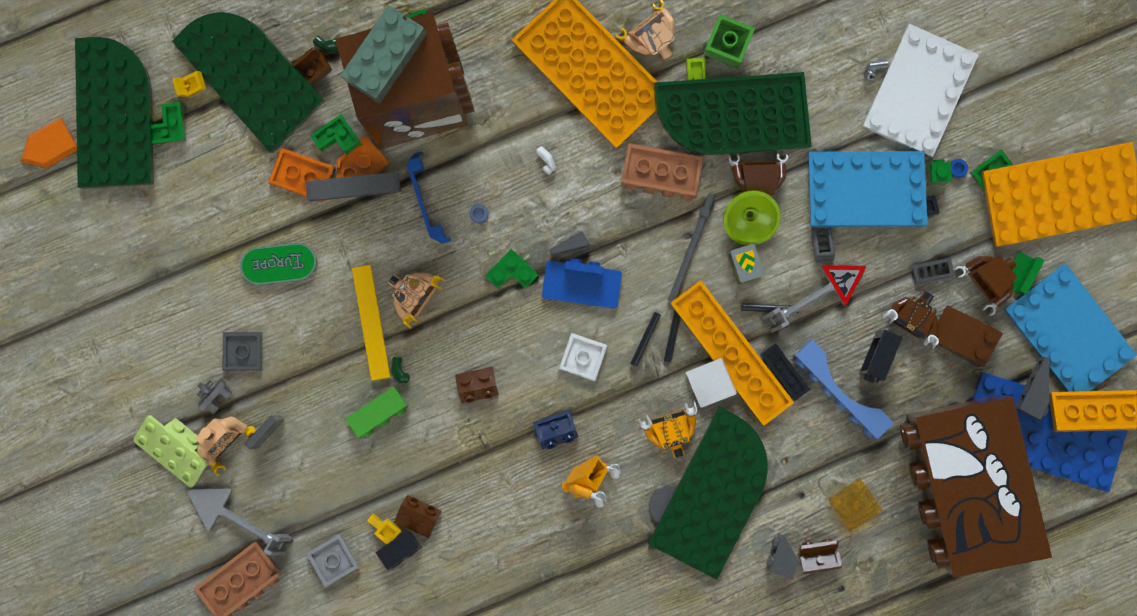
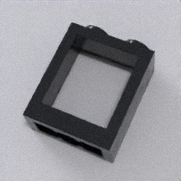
[859,330,903,383]

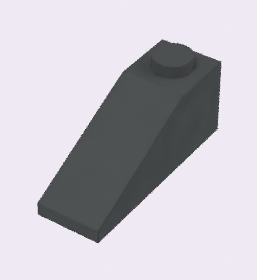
[1015,357,1049,420]

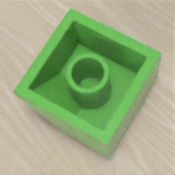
[703,14,755,68]

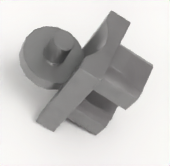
[197,378,232,414]

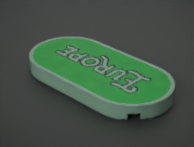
[240,243,317,285]

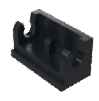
[375,530,422,570]

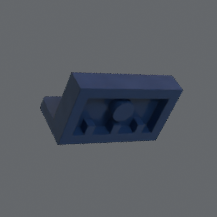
[533,410,579,450]

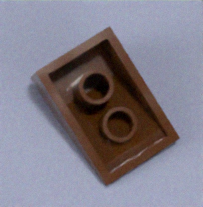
[937,305,1003,367]

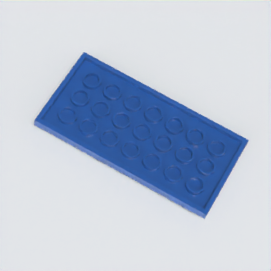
[972,372,1127,492]

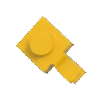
[367,513,401,544]

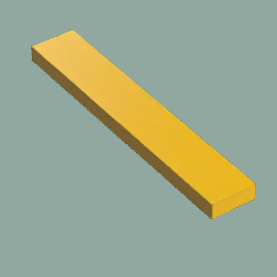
[352,265,391,381]

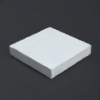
[559,333,608,381]
[686,358,737,408]

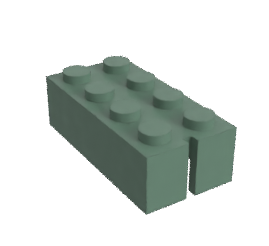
[341,5,427,104]

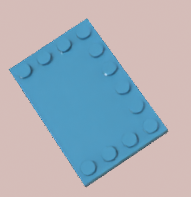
[808,151,928,227]
[1003,263,1137,392]

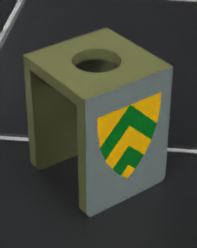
[728,243,764,285]

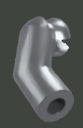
[863,60,888,81]

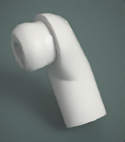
[536,146,556,175]

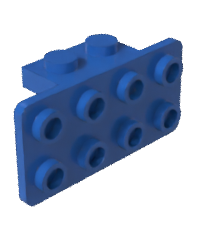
[542,259,622,309]

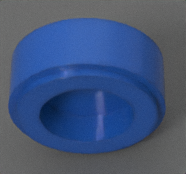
[951,159,968,179]

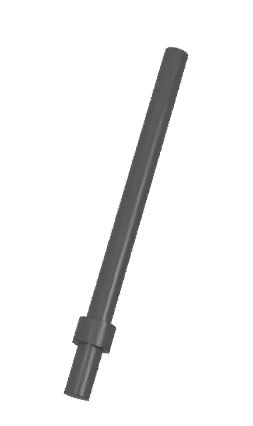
[668,194,715,302]

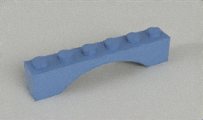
[793,339,894,439]

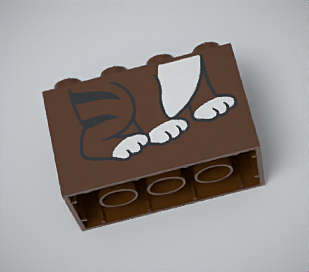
[335,12,475,149]
[899,395,1052,578]

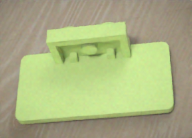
[134,415,208,487]

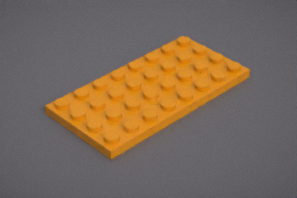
[511,0,657,149]
[981,142,1137,247]

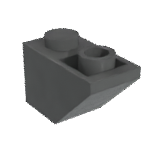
[766,533,798,579]

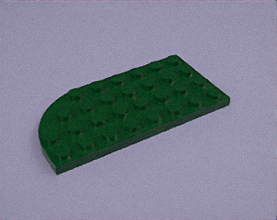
[172,12,325,153]
[75,37,154,189]
[653,72,812,155]
[648,406,768,580]

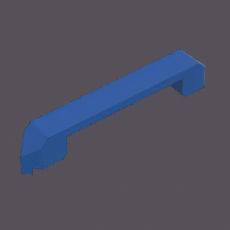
[407,151,451,244]

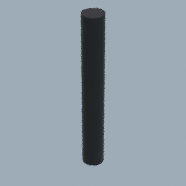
[741,303,799,313]
[664,310,680,362]
[630,312,661,367]

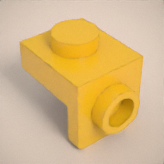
[172,71,206,98]

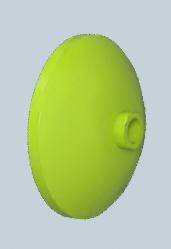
[723,191,781,245]

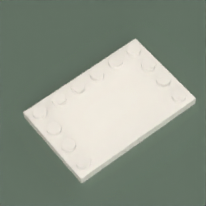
[862,24,979,158]

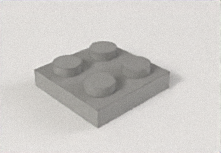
[306,533,360,587]

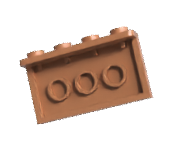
[621,143,703,201]
[193,540,282,616]

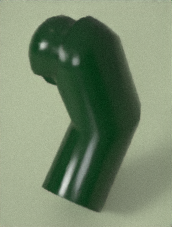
[313,35,338,53]
[391,357,410,384]

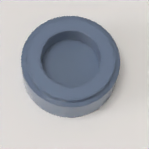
[469,204,489,224]

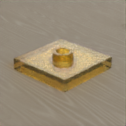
[828,478,883,532]

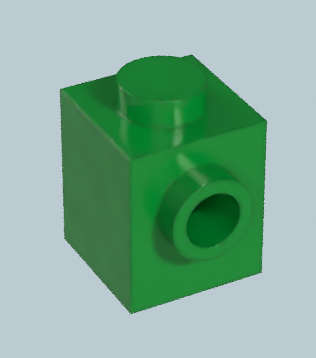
[926,159,952,185]

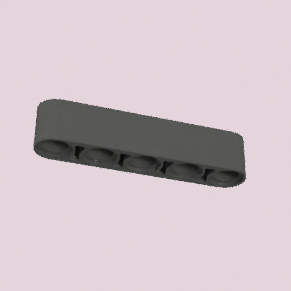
[305,172,401,201]

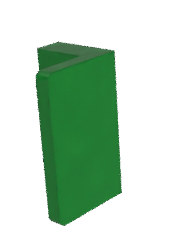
[1012,252,1045,295]

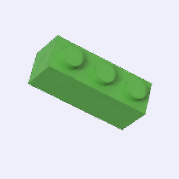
[345,386,409,439]

